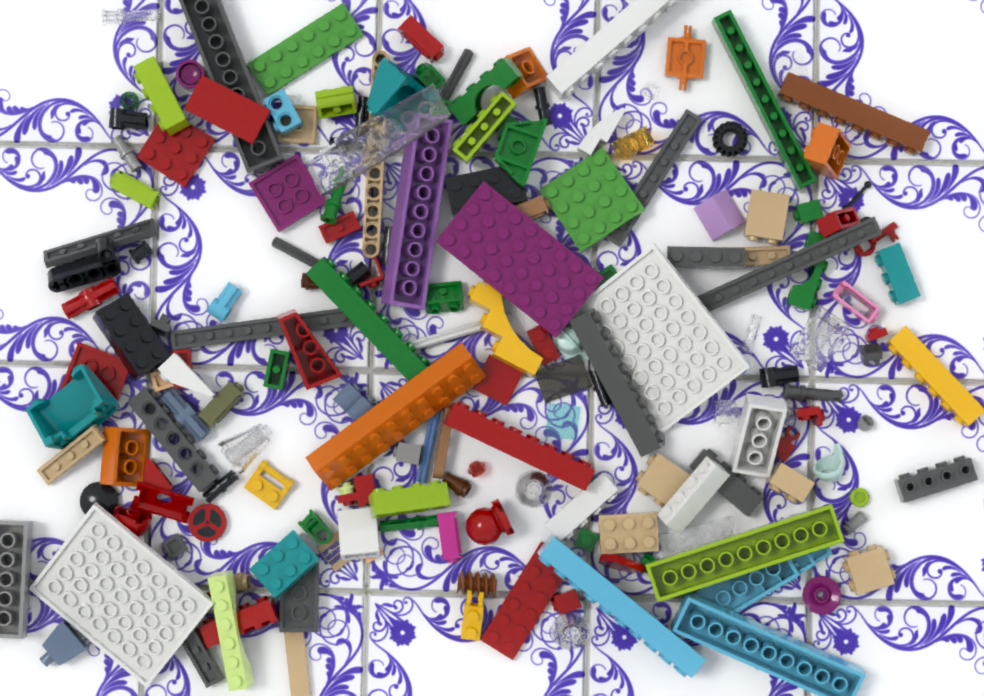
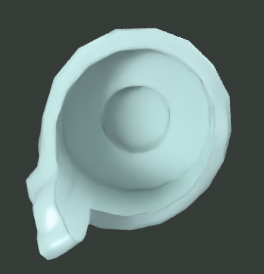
[812,443,844,482]

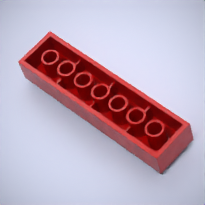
[443,401,595,491]

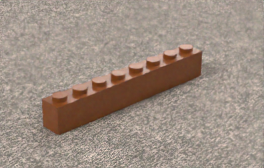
[777,72,930,156]

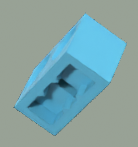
[263,88,303,136]

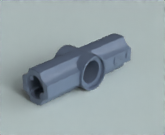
[161,388,211,442]

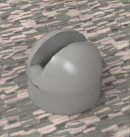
[857,415,875,432]

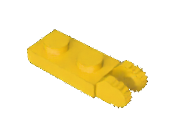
[461,590,484,641]

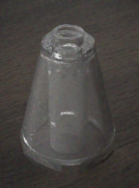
[218,424,273,474]
[514,470,553,508]
[551,611,590,650]

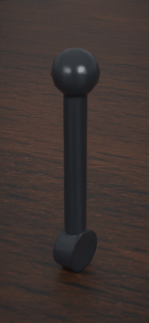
[842,181,872,209]

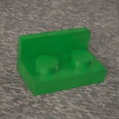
[425,281,464,314]

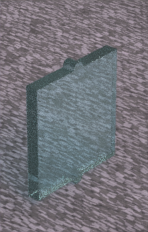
[545,403,580,440]

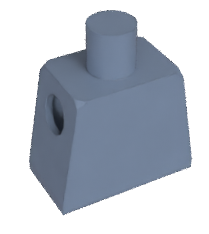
[40,620,89,667]

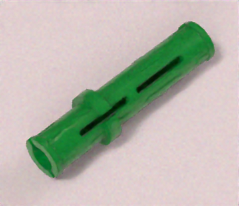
[380,514,439,533]

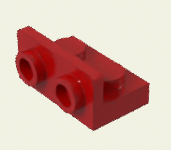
[791,405,825,426]

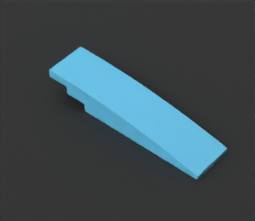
[680,547,833,613]

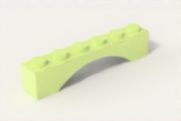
[207,570,254,691]

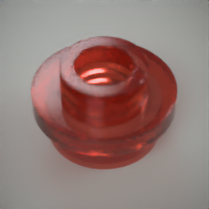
[467,460,486,477]

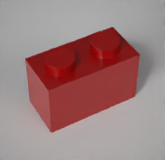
[816,206,861,238]

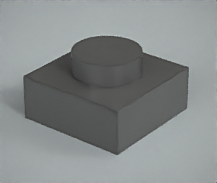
[161,533,188,560]

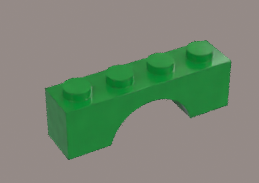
[449,58,524,126]
[785,231,828,312]

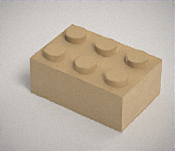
[598,512,659,554]

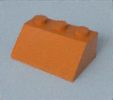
[100,426,150,487]

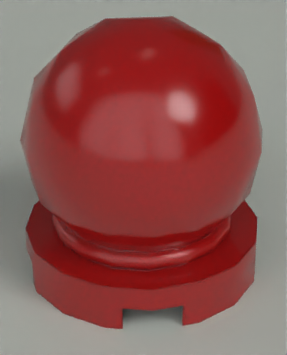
[465,499,515,545]

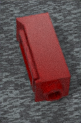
[398,15,444,63]

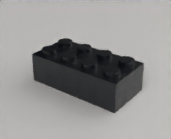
[445,167,528,218]
[93,293,171,381]

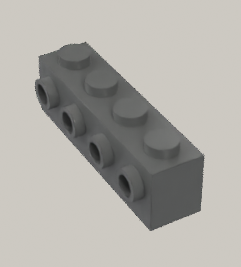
[894,455,978,503]

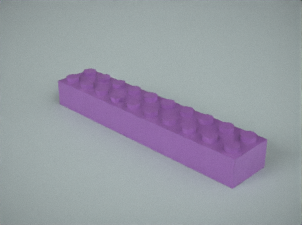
[381,113,453,310]

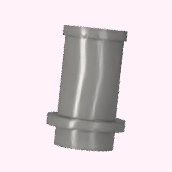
[843,511,868,535]

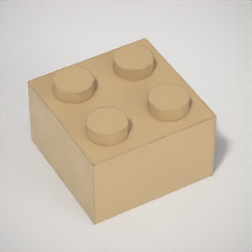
[765,462,815,504]

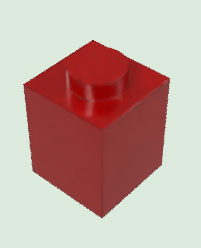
[551,588,582,615]

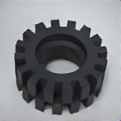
[712,121,748,157]

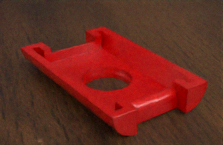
[131,481,194,524]

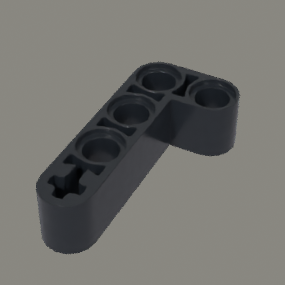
[47,237,121,293]

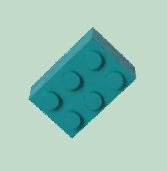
[250,530,321,600]

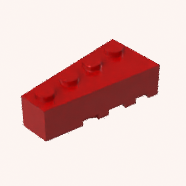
[277,309,342,390]
[199,595,279,648]

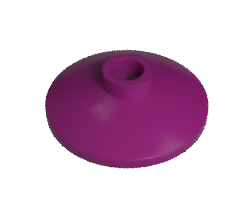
[802,576,841,615]

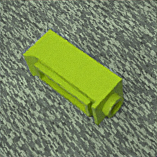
[109,170,162,210]

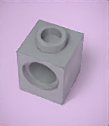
[393,442,422,465]

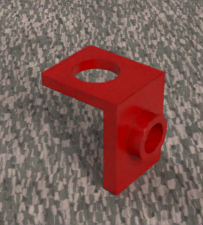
[359,257,385,289]

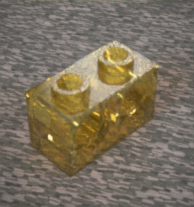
[611,126,655,162]

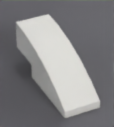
[577,108,626,156]

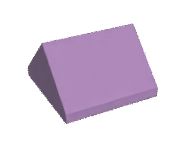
[693,189,746,241]

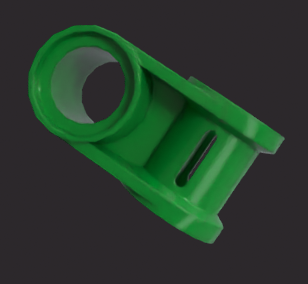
[298,509,333,544]

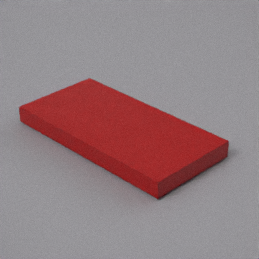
[184,75,271,145]

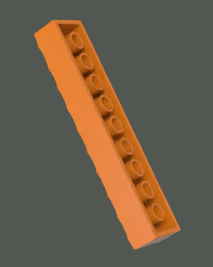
[305,342,486,491]

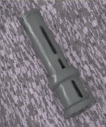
[782,383,842,402]

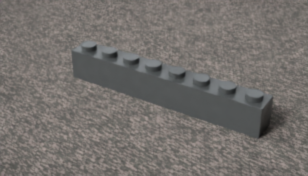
[569,308,665,457]

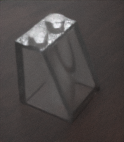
[789,305,851,373]

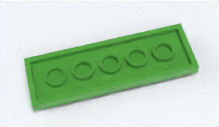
[247,3,364,96]

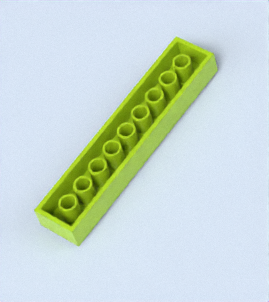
[645,503,845,602]

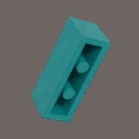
[874,242,921,305]

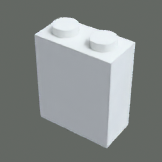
[337,505,381,561]

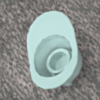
[552,322,589,364]

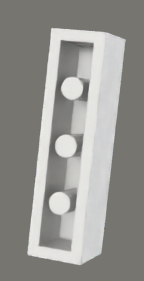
[657,456,730,534]
[545,472,618,541]

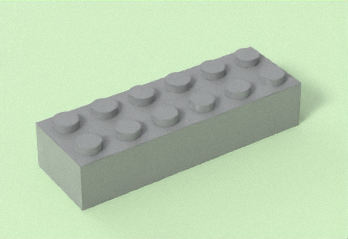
[0,520,33,639]

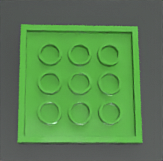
[539,147,645,253]

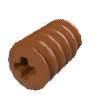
[457,570,497,598]

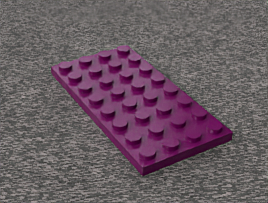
[435,181,604,338]

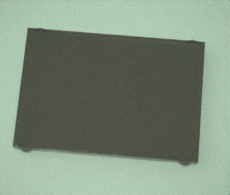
[535,354,592,403]

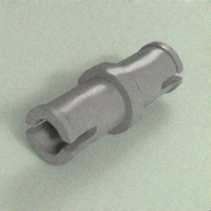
[111,135,143,173]

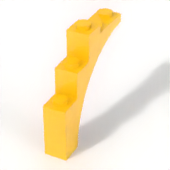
[467,280,543,377]

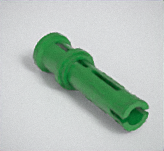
[320,167,352,225]

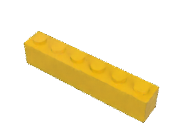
[886,326,984,426]

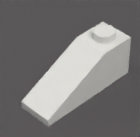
[158,353,216,398]

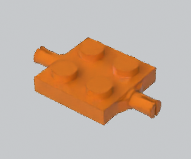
[664,25,706,91]

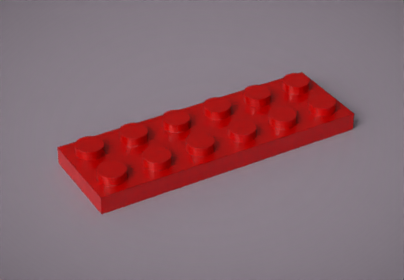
[480,541,563,660]

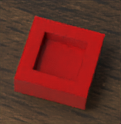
[864,326,888,342]

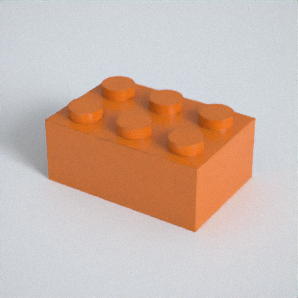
[803,122,852,180]

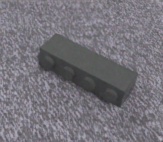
[667,246,745,269]
[688,449,763,517]

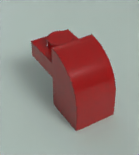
[337,473,376,507]

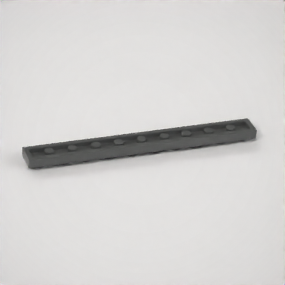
[697,216,882,312]
[170,308,355,350]

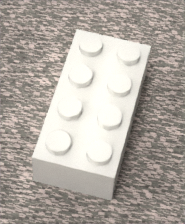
[730,393,787,478]

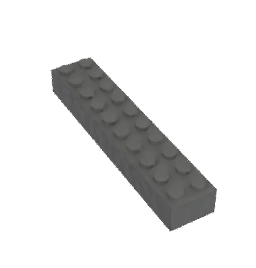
[179,0,285,176]

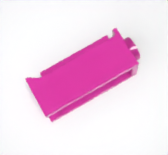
[437,511,462,563]

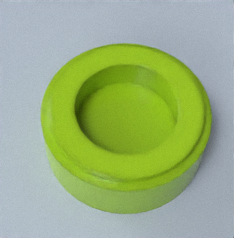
[849,488,869,507]

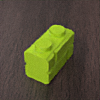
[315,86,357,119]

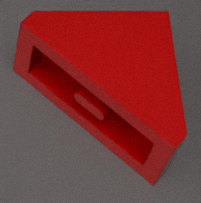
[143,458,175,491]

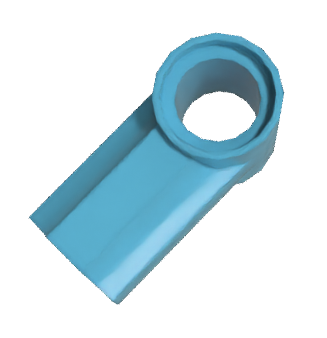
[206,282,243,322]

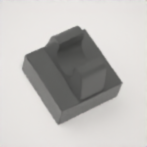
[150,314,172,339]
[859,343,883,366]

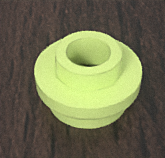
[337,481,355,495]

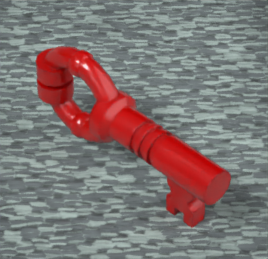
[853,222,899,257]

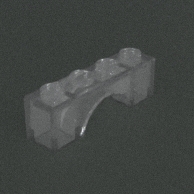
[714,400,793,428]

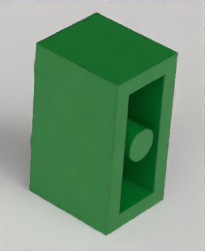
[263,349,292,391]

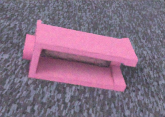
[829,280,881,325]

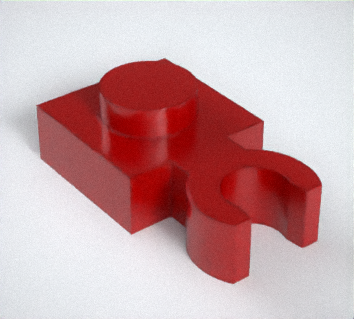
[776,426,800,462]

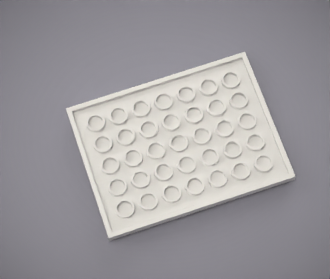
[572,243,751,432]
[29,502,214,688]

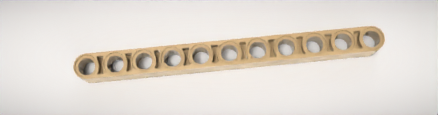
[362,50,390,260]

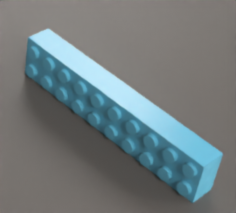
[537,534,706,678]
[671,592,866,696]

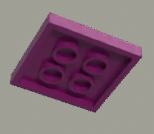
[249,154,326,232]

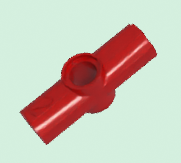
[61,278,120,319]

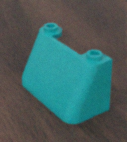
[366,57,438,132]
[25,364,120,450]

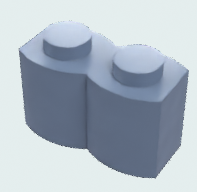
[333,383,376,420]

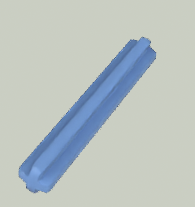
[416,410,441,483]

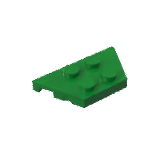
[493,118,548,188]

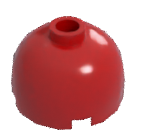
[113,505,152,537]

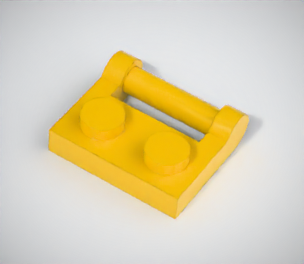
[244,460,295,510]

